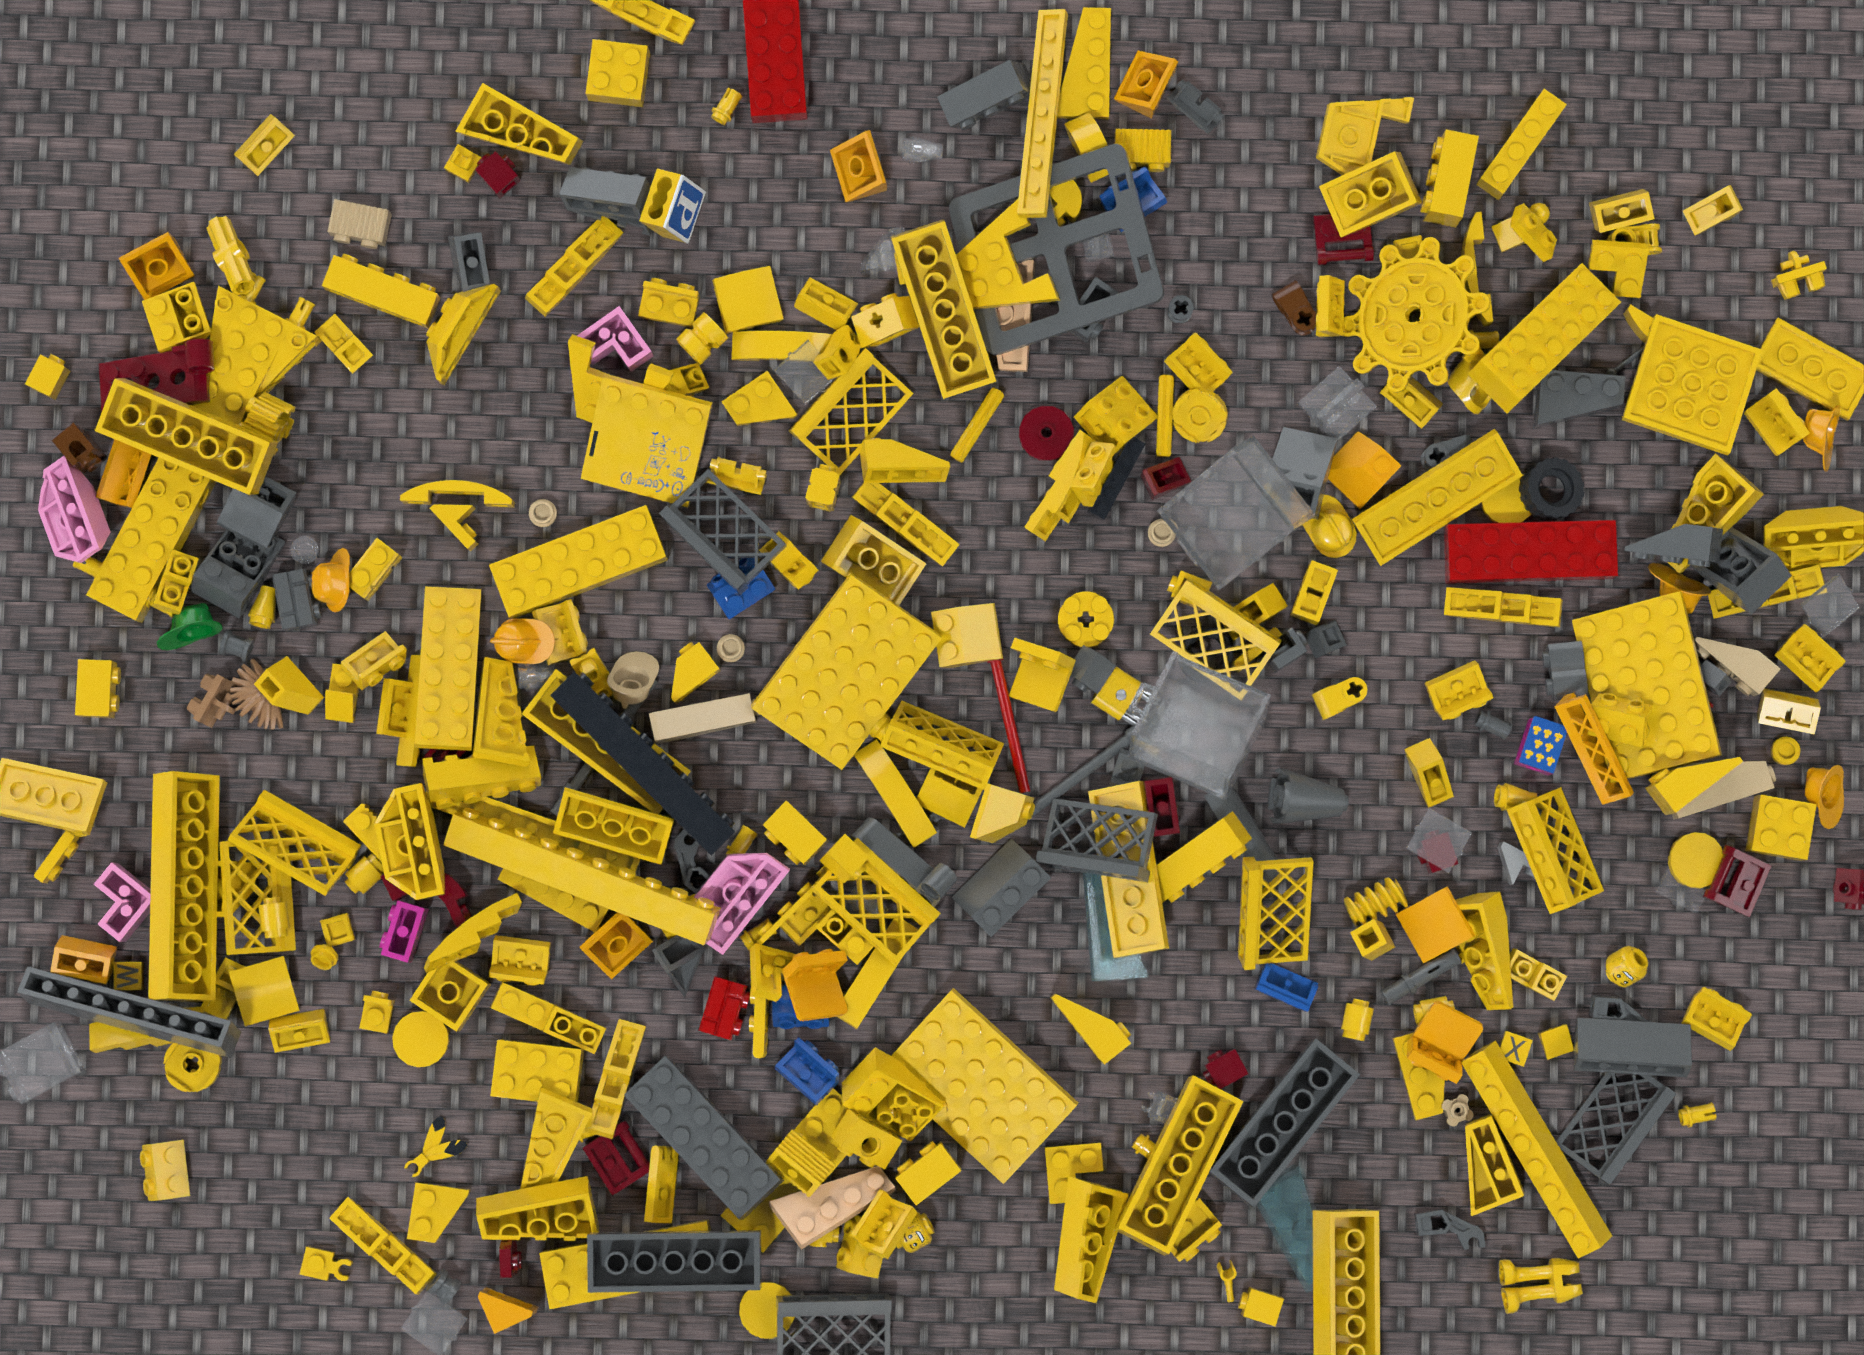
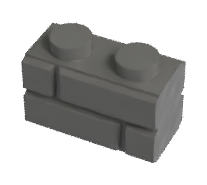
[272,569,322,632]

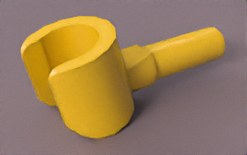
[1217,1260,1237,1302]

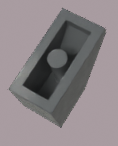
[448,231,490,292]

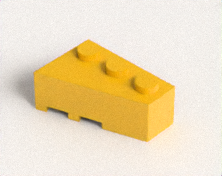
[1465,1114,1525,1216]

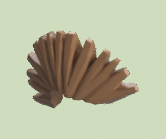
[230,658,283,730]

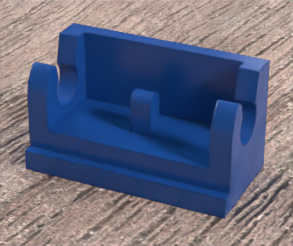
[1254,963,1318,1012]

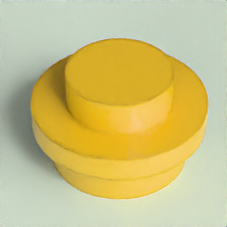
[310,944,339,970]

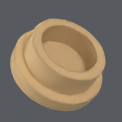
[529,499,557,527]
[1148,519,1176,547]
[717,634,745,662]

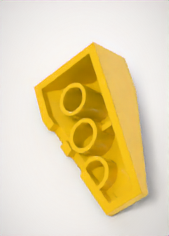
[1667,453,1764,574]
[1456,892,1513,1010]

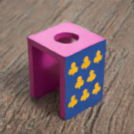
[1514,716,1567,776]

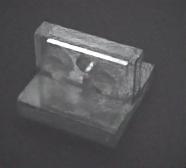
[1297,366,1377,442]

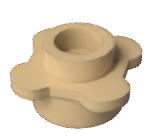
[1442,1094,1474,1126]

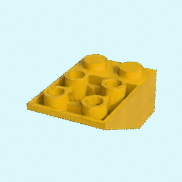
[842,1047,944,1142]

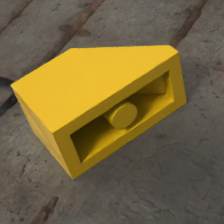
[1223,583,1288,641]
[671,642,721,704]
[1404,738,1454,808]

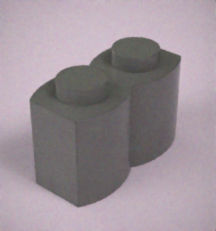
[1541,641,1588,702]

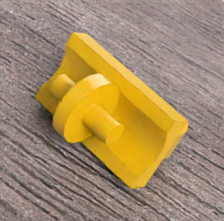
[1771,251,1827,300]
[570,648,613,697]

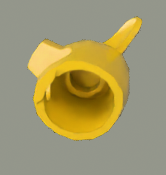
[1447,348,1491,414]

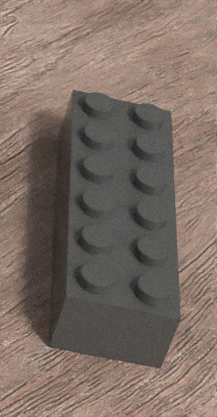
[1209,1039,1360,1207]
[624,1056,784,1220]
[587,1230,762,1293]

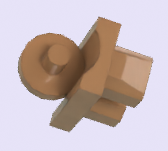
[187,674,236,728]

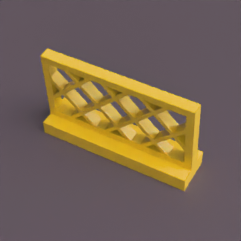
[789,348,914,475]
[1150,577,1282,697]
[880,700,1004,790]
[1507,787,1604,914]
[228,790,361,896]
[811,838,941,965]
[219,841,296,955]
[1238,857,1313,970]

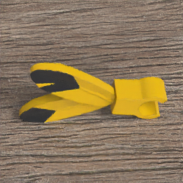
[404,1116,468,1177]

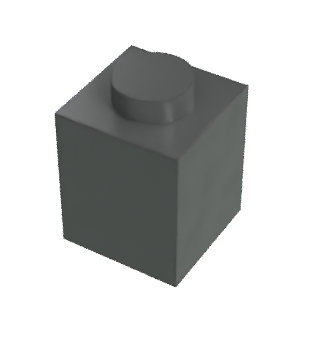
[1070,645,1116,694]

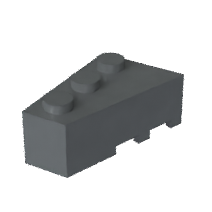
[937,60,1031,130]

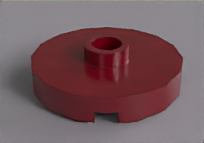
[1019,406,1074,461]

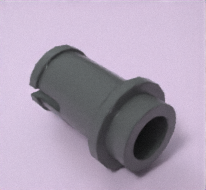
[1474,710,1512,740]

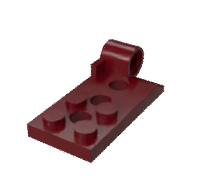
[99,339,215,413]

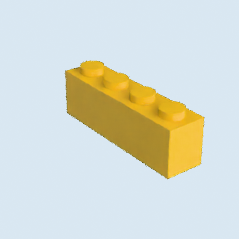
[1476,89,1567,200]
[322,254,441,329]
[1156,811,1253,903]

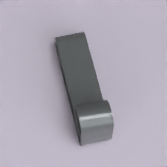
[850,817,957,907]

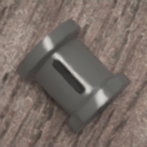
[1168,295,1194,324]
[219,630,255,662]

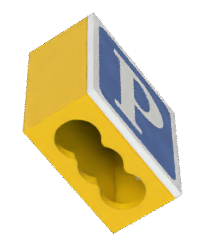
[639,169,706,244]

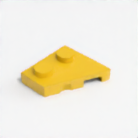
[721,371,798,426]
[407,1182,470,1243]

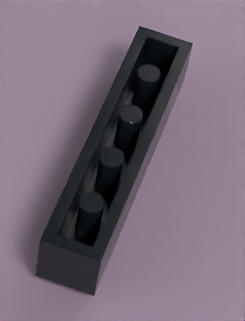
[1087,437,1146,520]

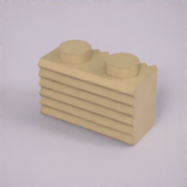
[328,199,392,249]

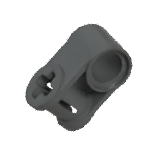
[1420,435,1472,471]

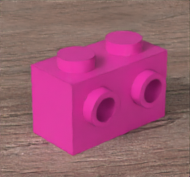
[379,900,429,963]

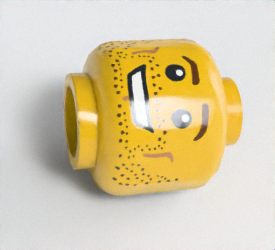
[1606,946,1648,987]
[896,1212,935,1253]

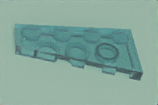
[1083,873,1148,982]
[1256,1166,1313,1293]

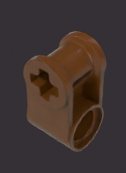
[1271,280,1316,336]

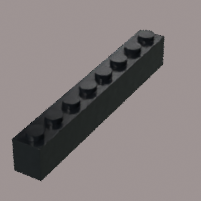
[550,672,735,856]

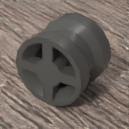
[426,1268,462,1305]

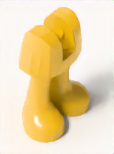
[1499,1258,1583,1314]

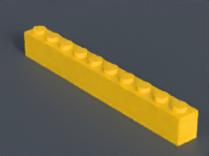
[443,808,721,945]

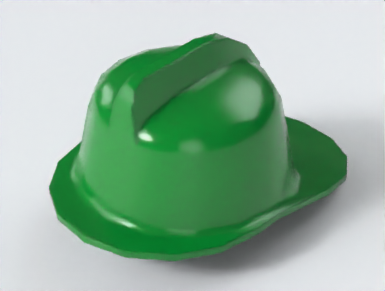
[157,603,222,650]

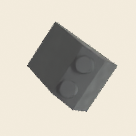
[1690,527,1792,615]

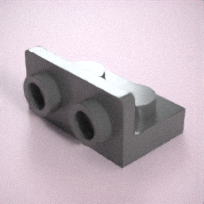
[1269,628,1308,674]

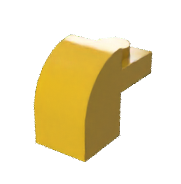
[1064,112,1109,183]
[1050,180,1082,227]
[759,532,819,590]

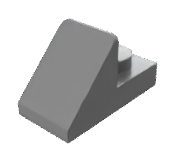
[1497,841,1535,885]

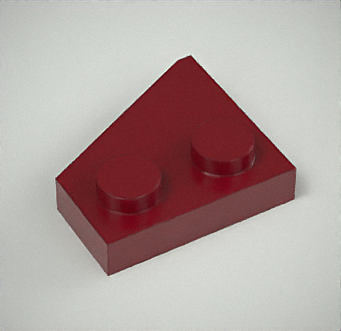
[499,1240,522,1278]

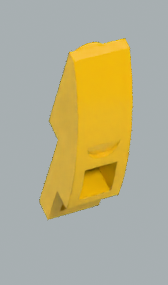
[1024,430,1097,541]
[490,981,606,1054]

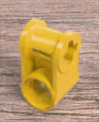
[1606,223,1662,255]
[1312,677,1368,720]

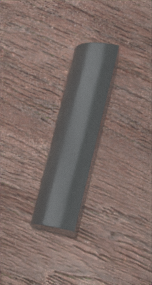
[1204,781,1286,889]
[1574,1018,1692,1078]

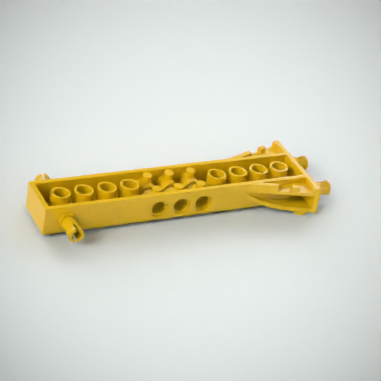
[73,272,322,623]

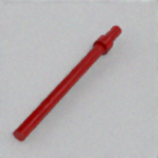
[987,658,1030,793]

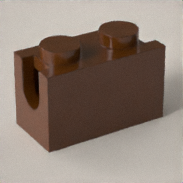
[51,423,106,473]

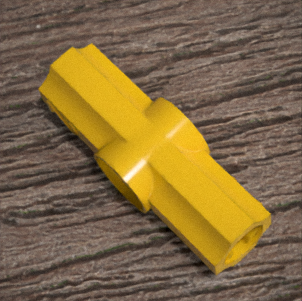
[207,216,256,295]

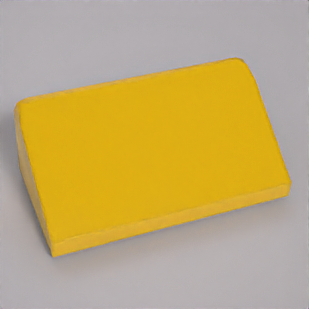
[234,114,295,176]
[794,277,858,330]
[1380,376,1443,429]
[268,1009,330,1053]

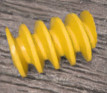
[1344,877,1408,928]

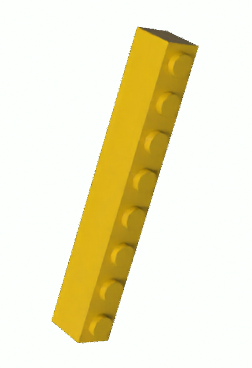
[1461,1040,1612,1259]

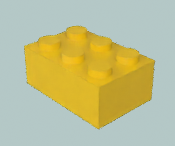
[1420,129,1479,228]
[490,1039,584,1102]

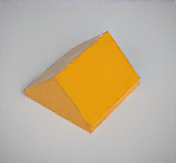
[1114,50,1178,119]
[830,130,887,202]
[119,232,195,300]
[580,912,653,980]
[478,1287,539,1334]

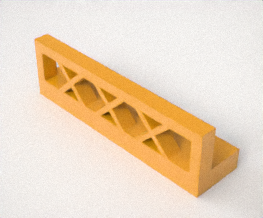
[96,439,151,508]
[1554,692,1634,805]

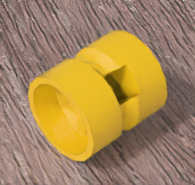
[676,312,728,365]

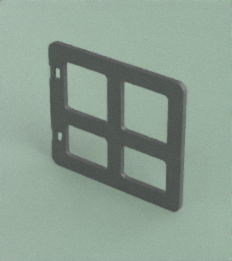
[949,144,1164,355]

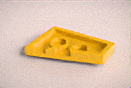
[1392,1033,1445,1120]

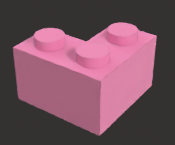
[577,306,653,372]
[94,862,151,942]

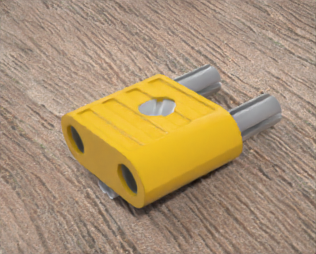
[1090,666,1156,727]

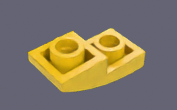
[152,549,199,615]
[1510,948,1567,1001]

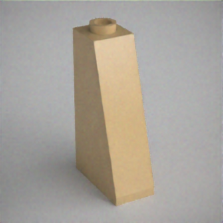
[649,693,760,744]
[1668,761,1776,820]

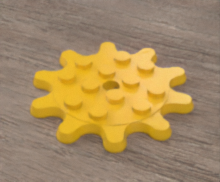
[1343,237,1490,393]

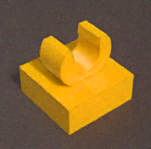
[444,144,482,183]

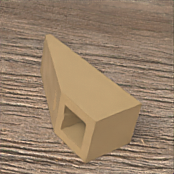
[1693,637,1780,696]

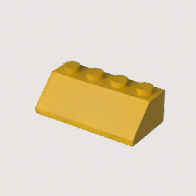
[553,787,674,865]

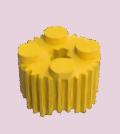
[239,392,296,456]

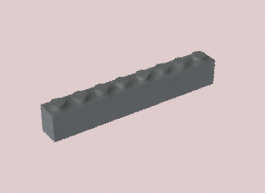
[17,966,241,1058]

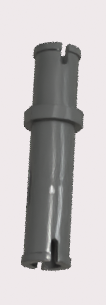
[1380,948,1462,1006]

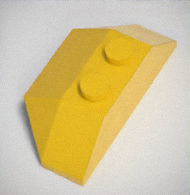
[426,284,501,385]
[1764,506,1864,570]
[374,783,445,900]

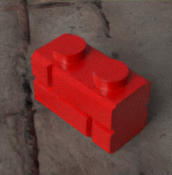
[698,976,750,1040]

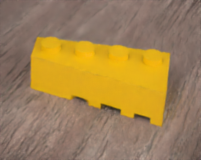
[455,83,584,165]
[422,746,541,809]
[1054,1176,1129,1303]

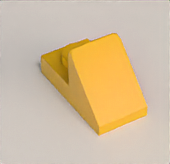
[1683,185,1743,235]
[430,504,478,552]
[325,664,359,723]

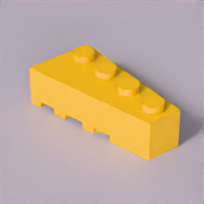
[476,1176,599,1241]

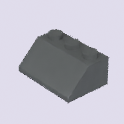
[951,839,1051,937]

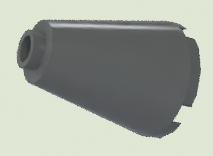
[1268,768,1349,824]

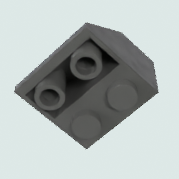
[217,476,296,550]

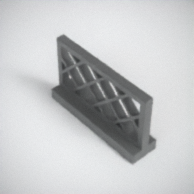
[659,469,787,595]
[1035,798,1158,883]
[1556,1073,1676,1186]
[776,1293,892,1355]

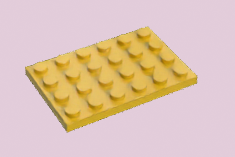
[751,573,942,770]
[1572,591,1722,783]
[891,988,1079,1184]

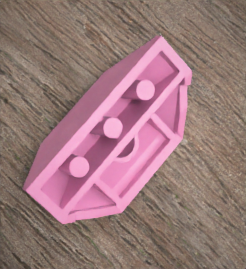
[38,456,111,563]
[694,853,790,955]

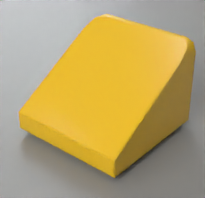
[1491,217,1525,253]
[1538,1024,1574,1060]

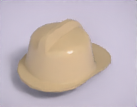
[607,651,659,709]

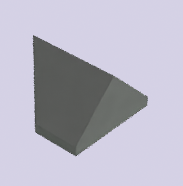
[652,935,706,997]

